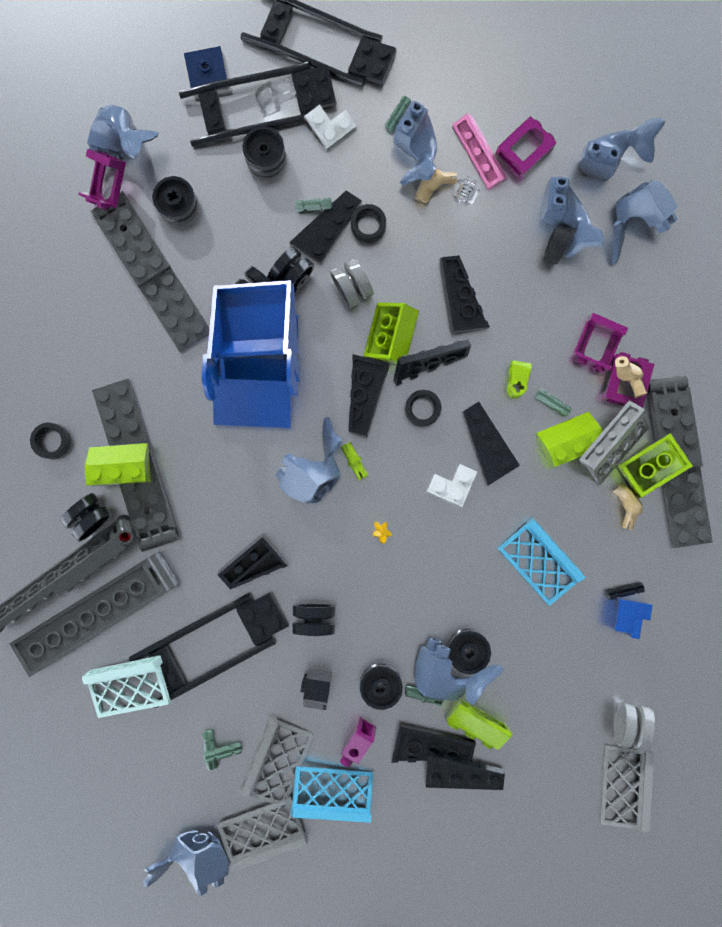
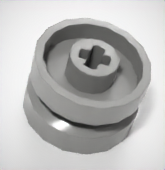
[329,257,374,308]
[614,702,655,751]

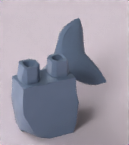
[393,101,437,186]
[87,105,159,159]
[579,118,665,181]
[540,176,604,258]
[612,180,678,264]
[275,417,342,503]
[415,638,504,705]
[143,831,229,896]

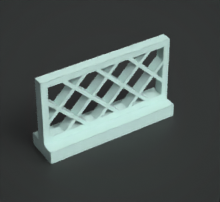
[82,656,171,718]

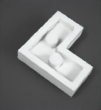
[304,105,357,149]
[427,464,477,507]

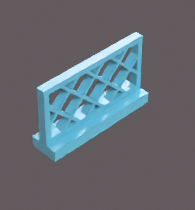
[498,517,586,606]
[290,766,373,823]

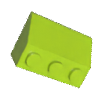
[363,302,419,365]
[536,412,603,468]
[85,443,151,486]
[445,698,513,750]

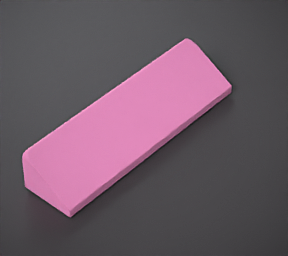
[452,114,508,189]

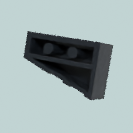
[217,533,288,590]
[300,669,332,710]

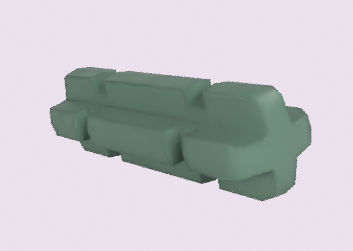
[385,96,411,131]
[295,198,332,212]
[536,389,572,416]
[202,730,218,770]
[203,743,242,764]

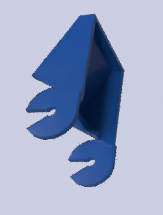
[202,280,300,401]
[213,315,300,428]

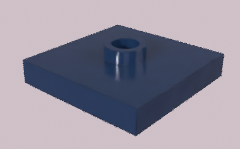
[184,46,227,88]

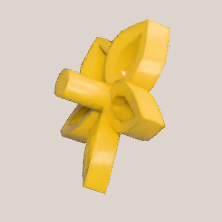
[372,522,392,544]

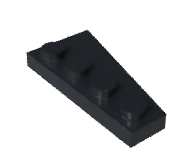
[289,190,362,264]
[439,255,490,333]
[393,340,471,386]
[348,354,390,438]
[462,402,520,486]
[391,724,476,763]
[425,751,505,790]

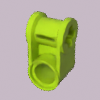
[507,360,532,398]

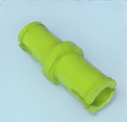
[340,442,368,481]

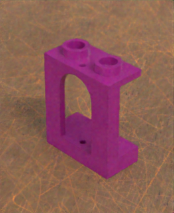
[495,116,557,180]
[78,149,126,210]
[571,313,628,373]
[601,352,654,408]

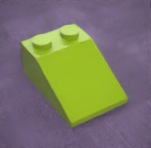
[617,433,692,498]

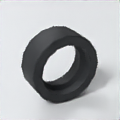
[351,204,387,243]
[543,225,571,264]
[405,389,442,427]
[30,422,70,459]

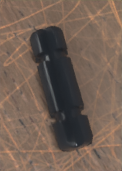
[606,582,645,600]

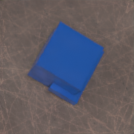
[613,598,653,639]

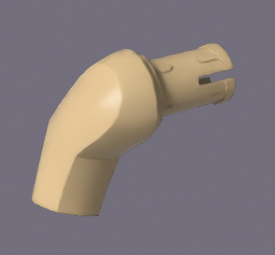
[415,169,457,203]
[615,356,647,398]
[613,482,643,530]

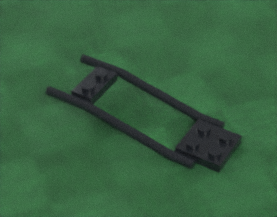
[240,0,397,87]
[179,61,337,147]
[129,592,289,708]

